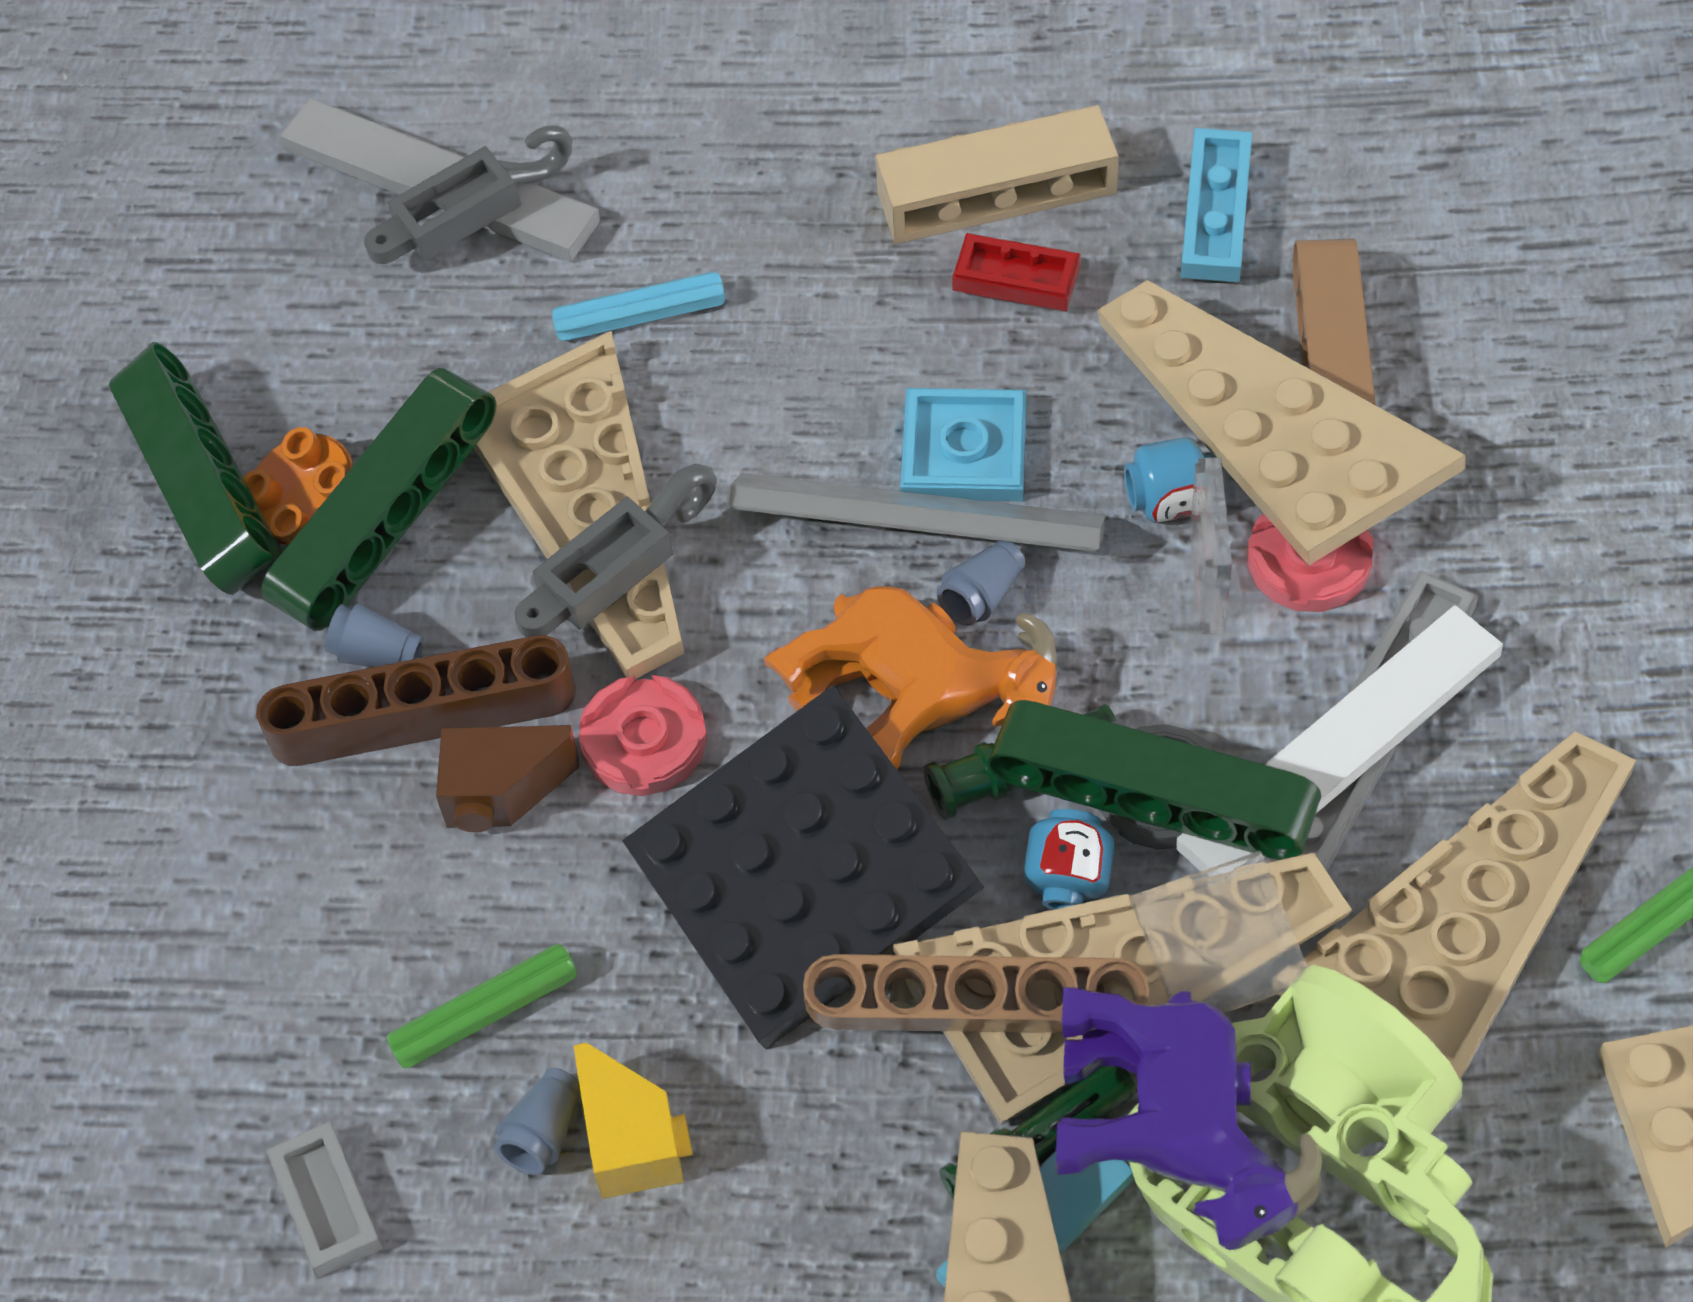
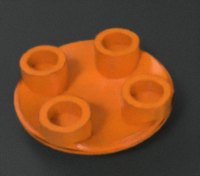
[243,427,354,545]

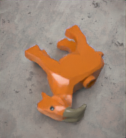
[763,586,1057,769]

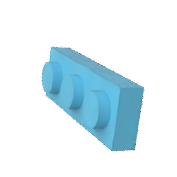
[1180,128,1252,282]

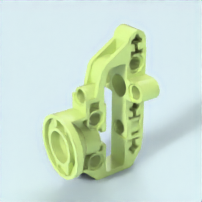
[1128,964,1493,1302]

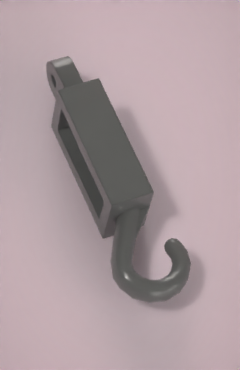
[364,125,572,264]
[514,463,717,637]

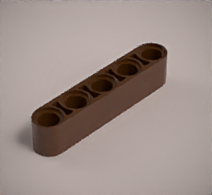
[256,635,576,766]

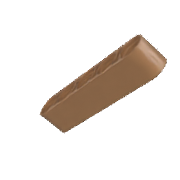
[1293,238,1376,405]
[803,954,1149,1033]

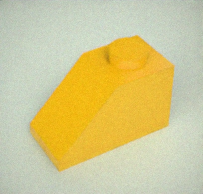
[573,1042,693,1199]

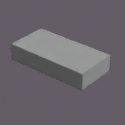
[266,1121,383,1278]

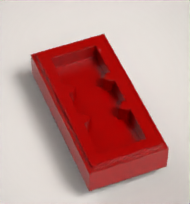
[952,233,1081,312]

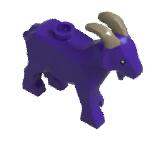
[1056,987,1322,1250]

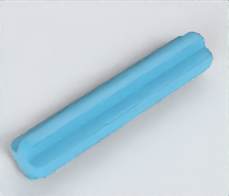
[552,271,725,341]

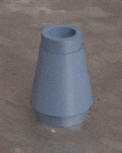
[937,540,1025,626]
[325,603,424,667]
[494,1068,581,1175]

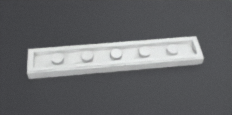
[1177,605,1503,878]

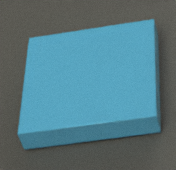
[900,388,1027,502]

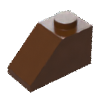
[436,725,579,832]

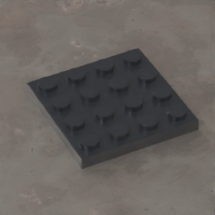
[622,685,984,1050]

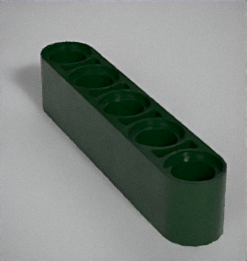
[109,342,281,595]
[262,368,497,631]
[987,700,1322,860]

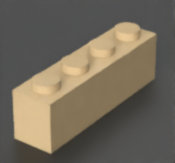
[875,105,1118,244]

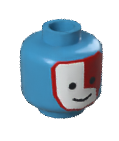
[1124,437,1219,523]
[1023,809,1115,910]

